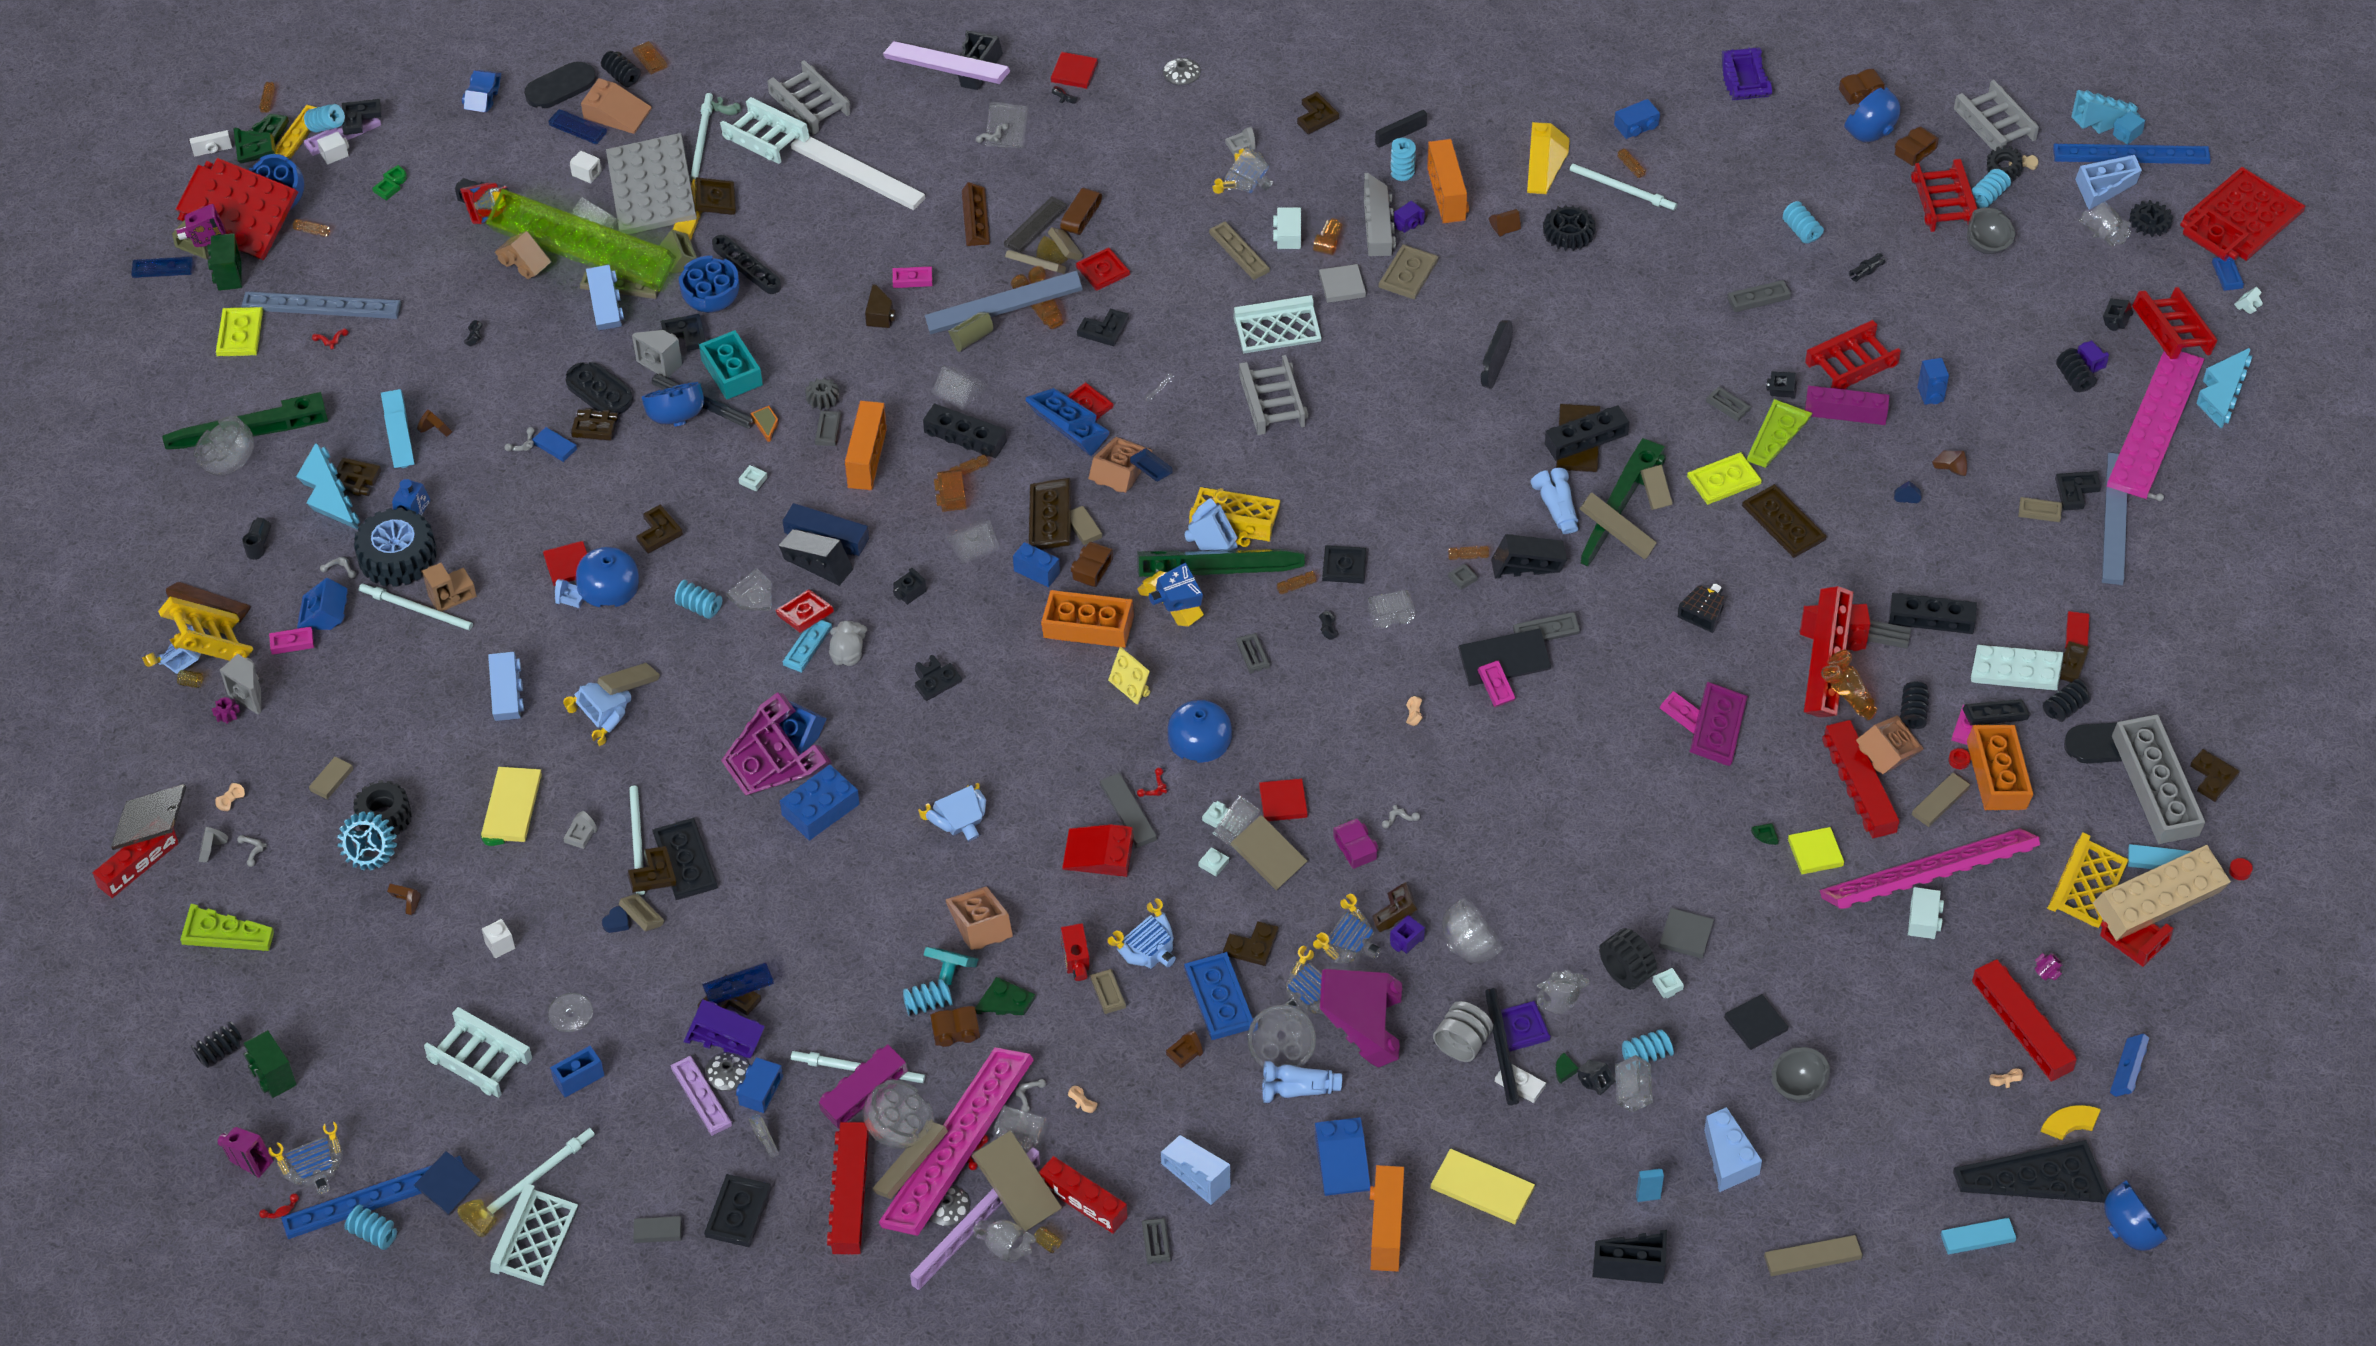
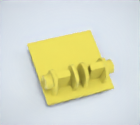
[1108,647,1150,704]

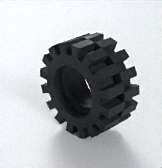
[1987,145,2023,181]

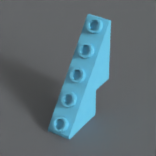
[2071,90,2140,134]
[2196,348,2253,428]
[381,389,415,468]
[296,444,360,530]

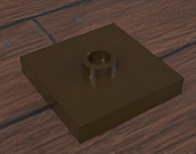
[695,177,736,215]

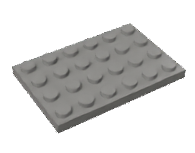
[606,133,697,235]

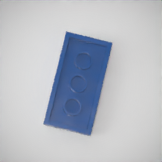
[1184,952,1255,1040]

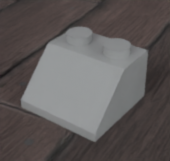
[632,330,682,378]
[220,654,261,715]

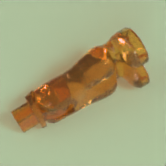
[1011,266,1064,329]
[1821,650,1877,721]

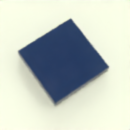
[414,1151,481,1215]

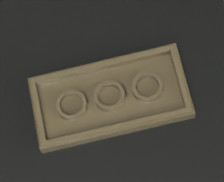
[972,1130,1062,1233]

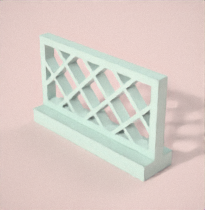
[1233,295,1321,354]
[490,1183,578,1286]

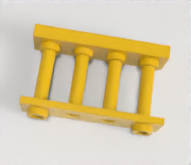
[158,596,254,661]

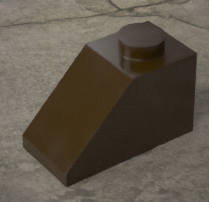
[865,284,896,328]

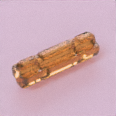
[259,82,275,113]
[1617,148,1646,178]
[292,219,331,237]
[949,455,988,479]
[1448,546,1489,560]
[1277,571,1316,595]

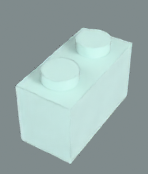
[1273,208,1301,249]
[1908,887,1944,939]

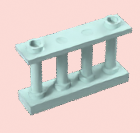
[720,97,810,164]
[424,1007,532,1098]

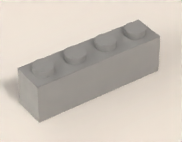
[1364,173,1396,256]

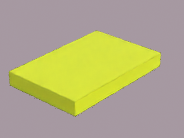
[216,307,263,356]
[1687,452,1761,505]

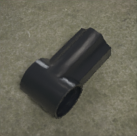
[242,517,271,560]

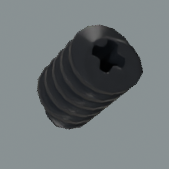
[601,51,641,87]
[2056,348,2097,392]
[2042,679,2090,722]
[1900,681,1930,729]
[190,1021,243,1068]

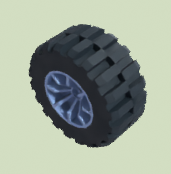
[354,508,437,587]

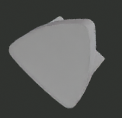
[1225,127,1256,155]
[563,811,598,849]
[199,827,228,862]

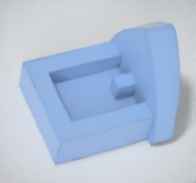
[555,579,584,608]

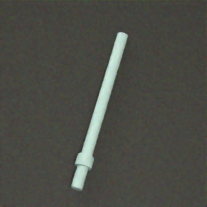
[690,93,713,181]
[1570,164,1677,211]
[359,583,473,631]
[629,786,645,895]
[791,1051,925,1084]
[480,1128,595,1220]

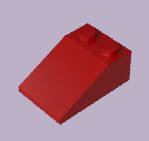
[1799,604,1870,651]
[1062,824,1134,877]

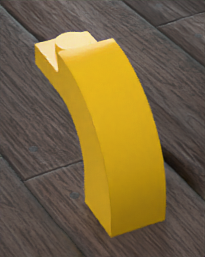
[1137,571,1204,626]

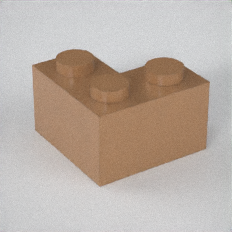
[495,231,551,279]
[422,563,477,612]

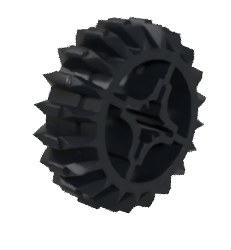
[1543,205,1596,251]

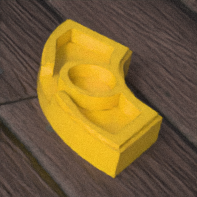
[2040,1105,2101,1140]

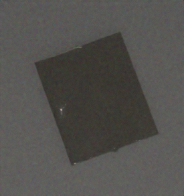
[111,784,186,850]

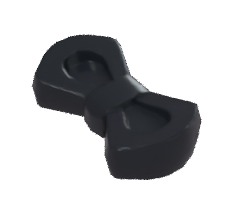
[1052,86,1078,104]
[464,320,483,346]
[1319,611,1338,640]

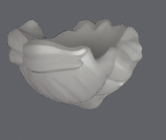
[829,621,867,666]

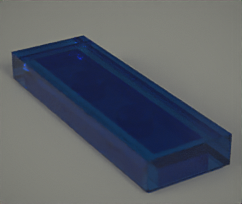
[548,109,607,145]
[131,257,193,278]
[702,962,774,1003]

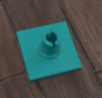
[924,947,978,985]

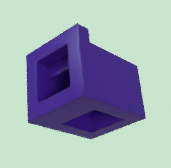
[1394,200,1425,233]
[2077,340,2109,373]
[1390,915,1425,954]

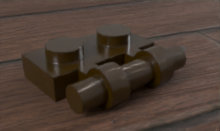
[571,408,618,441]
[335,457,381,496]

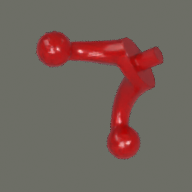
[312,328,348,350]
[1137,767,1168,797]
[967,1135,988,1170]
[259,1193,299,1219]

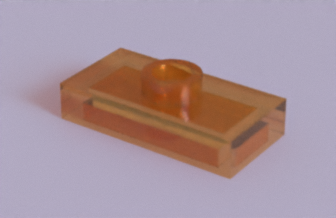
[633,41,667,75]

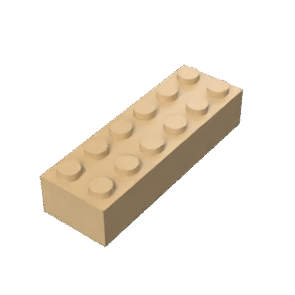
[2093,845,2231,941]

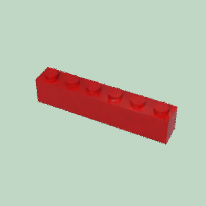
[1804,586,1853,717]
[1822,720,1899,839]
[1972,959,2077,1082]
[827,1122,869,1254]

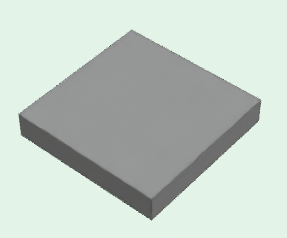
[1319,264,1366,303]

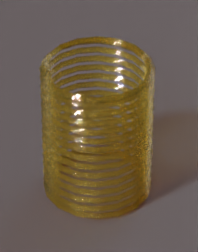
[177,670,203,688]
[1033,1226,1062,1253]

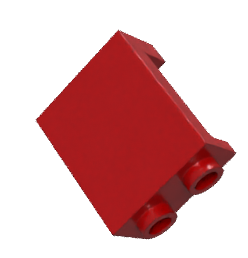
[2100,920,2174,967]

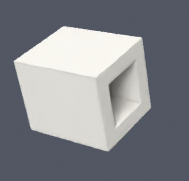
[317,132,349,164]
[570,151,602,183]
[482,919,515,958]

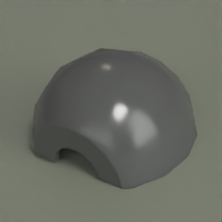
[1967,207,2015,254]
[1771,1047,1830,1103]

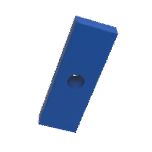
[2110,1033,2149,1097]

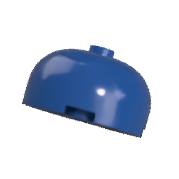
[1844,87,1901,142]
[248,154,304,210]
[679,256,739,313]
[642,382,704,427]
[576,547,639,607]
[1168,700,1232,763]
[2104,1180,2168,1251]

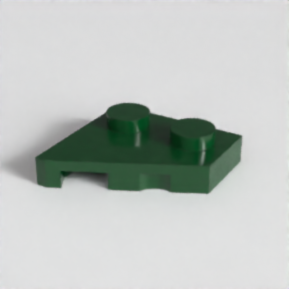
[252,113,289,143]
[233,128,276,163]
[975,977,1035,1015]

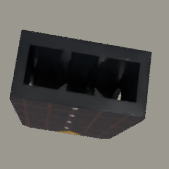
[1677,584,1725,633]

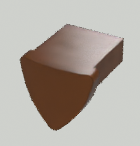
[1489,209,1521,237]
[417,409,452,437]
[1932,450,1967,476]
[387,884,421,915]
[1166,1031,1203,1068]

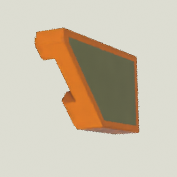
[751,406,778,442]

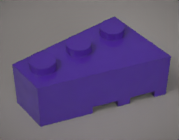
[684,999,765,1058]

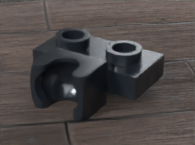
[915,655,962,701]

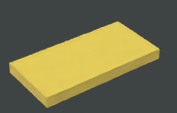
[481,767,542,842]
[1431,1149,1535,1224]

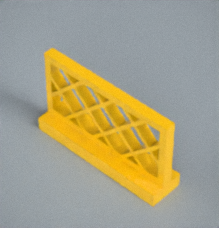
[1189,487,1280,541]
[2047,832,2128,928]

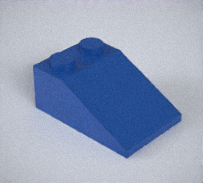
[1315,1117,1370,1196]

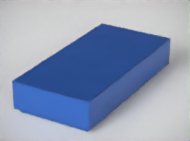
[2212,257,2244,291]
[532,427,577,462]

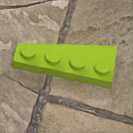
[1747,399,1812,468]
[180,903,274,951]

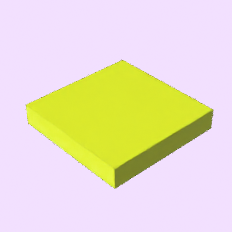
[1788,827,1844,875]

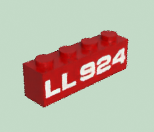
[92,818,179,898]
[1039,1156,1127,1234]

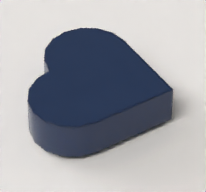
[1894,481,1921,503]
[602,906,629,933]

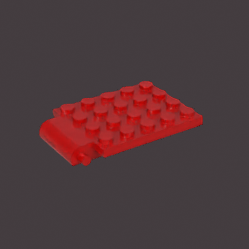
[175,158,298,261]
[2180,167,2305,261]

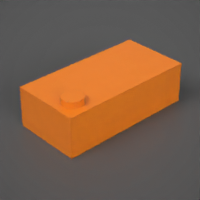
[1427,139,1469,223]
[845,401,887,490]
[1041,590,1134,648]
[1967,725,2033,810]
[1370,1165,1404,1272]

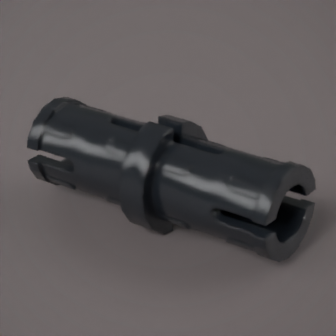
[1849,253,1885,282]

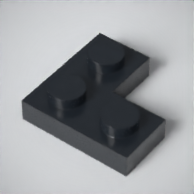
[342,99,382,135]
[1077,308,1129,346]
[660,314,706,351]
[2055,471,2101,510]

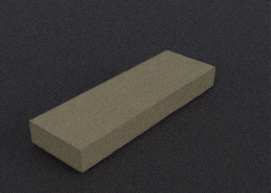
[1005,250,1066,274]
[597,663,660,695]
[1912,773,1970,827]

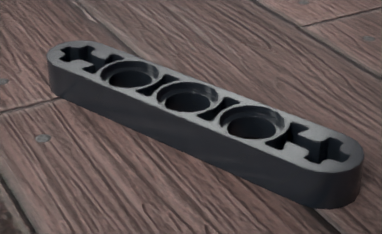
[712,235,781,294]

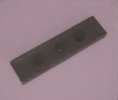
[1004,196,1067,253]

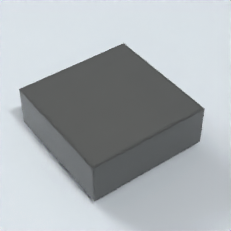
[1448,564,1478,590]

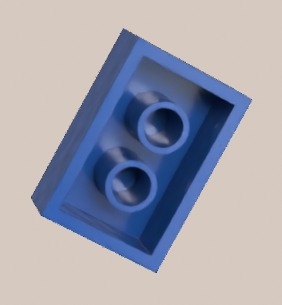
[780,765,860,841]

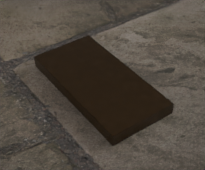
[1556,404,1600,472]
[1029,478,1071,550]
[1742,484,1827,558]

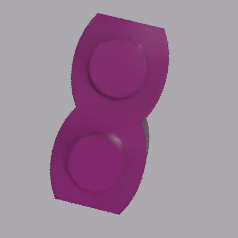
[1333,818,1379,869]

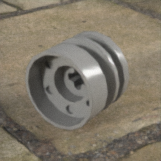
[1433,1001,1493,1062]

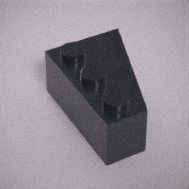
[958,30,1003,90]
[779,529,853,586]
[1491,534,1567,579]
[1592,1229,1667,1284]

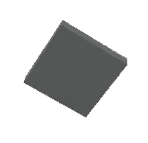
[1659,908,1714,959]

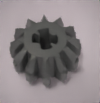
[805,377,840,411]

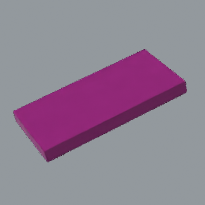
[1689,682,1747,766]

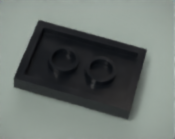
[704,1174,771,1247]

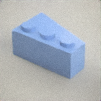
[2075,155,2142,210]
[586,265,624,330]
[488,652,524,721]
[1704,1107,1762,1192]
[1161,1135,1230,1205]

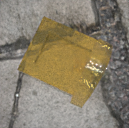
[1036,236,1068,264]
[458,1199,498,1237]

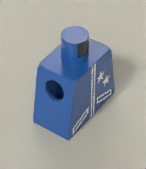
[392,479,430,515]
[1149,563,1203,612]

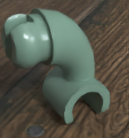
[712,97,741,115]

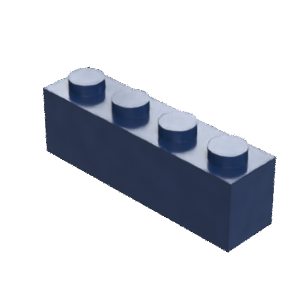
[783,503,869,556]

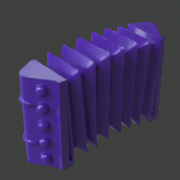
[1722,47,1772,100]

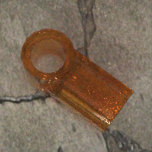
[1313,218,1342,256]

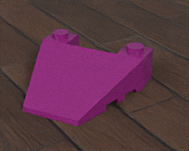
[721,692,832,795]
[1320,969,1402,1067]

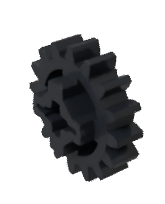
[2129,200,2173,237]

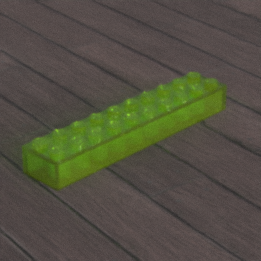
[486,189,676,292]

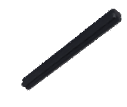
[652,374,754,429]
[1485,988,1519,1106]

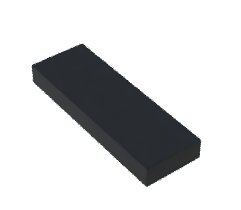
[1375,109,1427,148]
[1963,699,2030,726]

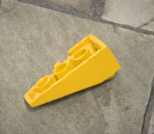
[1527,122,1569,194]

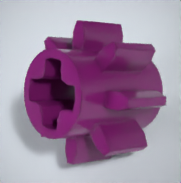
[212,697,240,724]
[2034,953,2063,981]

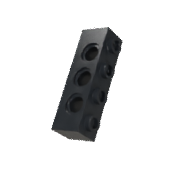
[923,403,1007,458]
[1544,405,1630,461]
[1888,593,1977,634]

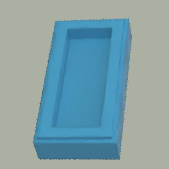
[1636,1169,1664,1202]

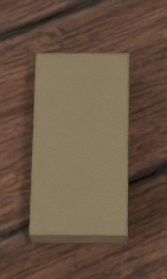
[1048,227,1083,260]
[1641,465,1672,510]
[2018,497,2062,522]
[1071,506,1102,545]
[309,757,353,800]
[619,893,664,932]
[1090,969,1126,1014]

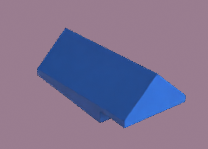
[1025,388,1110,456]

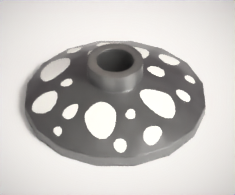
[1163,58,1200,85]
[705,1052,749,1091]
[929,1186,970,1226]

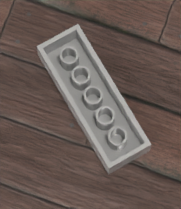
[2112,714,2205,844]

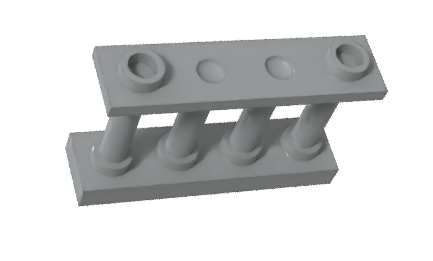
[767,60,850,135]
[1954,80,2039,151]
[1239,355,1308,435]

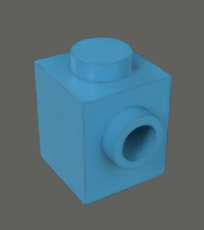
[2113,111,2145,145]

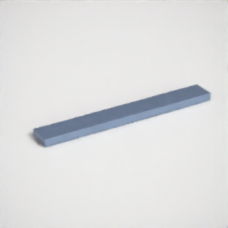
[925,271,1082,334]
[241,292,401,319]
[2102,453,2127,585]

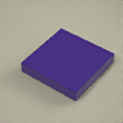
[1501,1001,1550,1052]

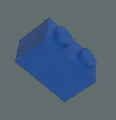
[1614,99,1660,139]
[1917,358,1949,405]
[1013,542,1060,587]
[550,1046,605,1098]
[736,1057,783,1113]

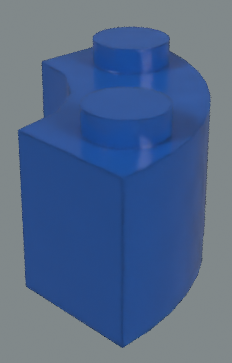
[462,70,501,112]

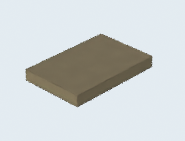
[1379,244,1439,300]
[1230,815,1307,891]

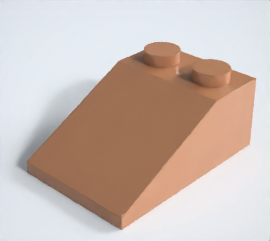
[581,78,652,134]
[1088,437,1153,493]
[1856,715,1924,774]
[946,886,1013,950]

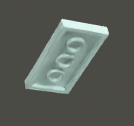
[1971,645,2063,690]

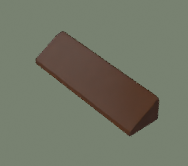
[962,182,990,246]
[165,582,251,623]

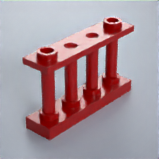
[1911,159,1977,232]
[2132,287,2218,359]
[1805,320,1901,390]

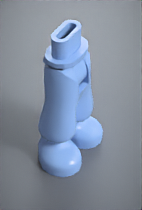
[1531,468,1578,534]
[1262,1061,1342,1103]

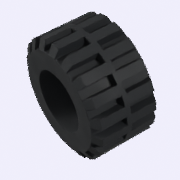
[353,780,412,840]
[1599,928,1657,990]

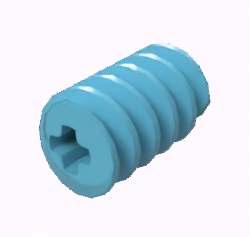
[304,104,345,133]
[1391,138,1416,181]
[1971,169,2011,208]
[1783,201,1824,243]
[675,580,722,619]
[903,979,953,1016]
[1622,1029,1674,1069]
[345,1204,397,1250]

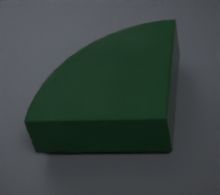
[1751,823,1779,845]
[1555,1053,1578,1084]

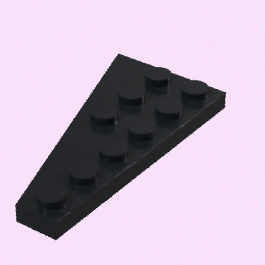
[1953,1140,2109,1203]

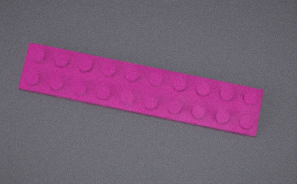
[2107,351,2204,499]
[1820,828,2040,909]
[879,1047,1033,1236]

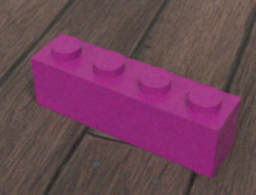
[1805,385,1889,425]
[819,1044,908,1129]

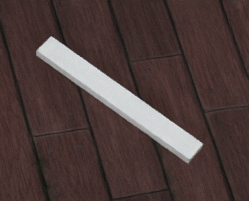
[791,136,925,210]

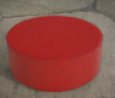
[1948,748,1971,770]
[2229,858,2253,881]

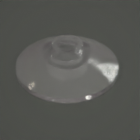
[548,993,593,1032]

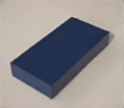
[1130,448,1173,482]

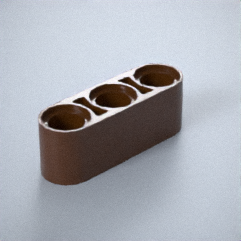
[1060,187,1102,235]

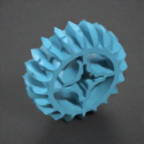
[337,811,397,870]

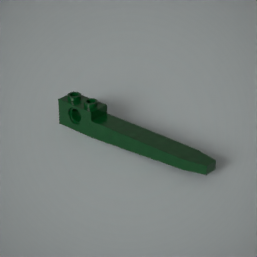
[162,392,328,450]
[1580,438,1666,566]
[1137,549,1305,577]

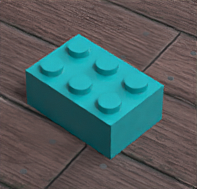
[699,330,763,400]

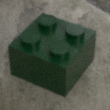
[207,233,242,291]
[243,1030,297,1099]

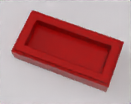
[2065,611,2089,648]

